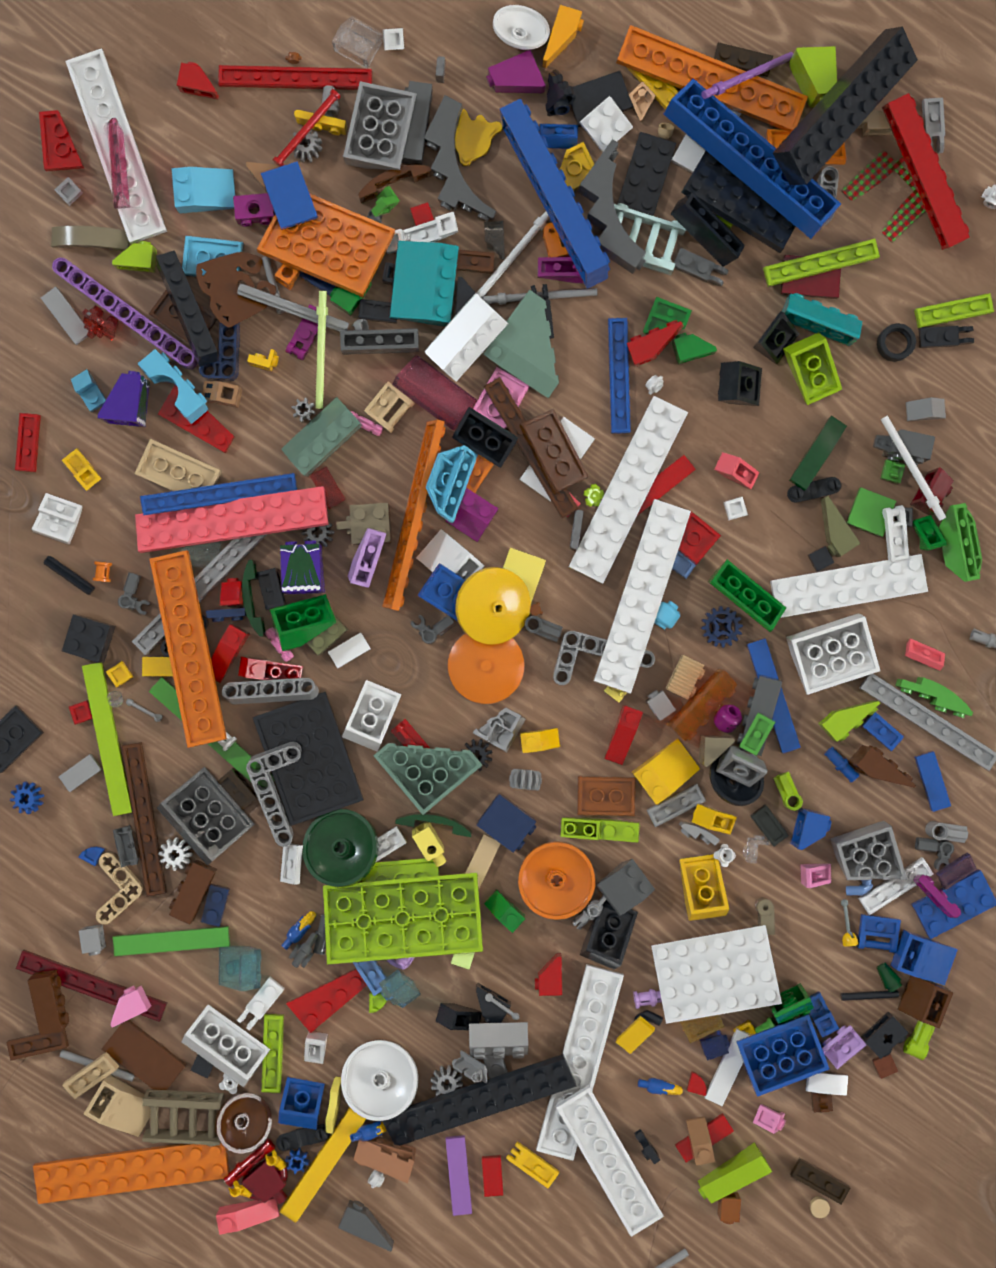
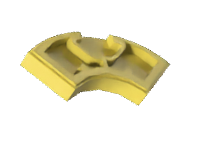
[326,1077,342,1134]

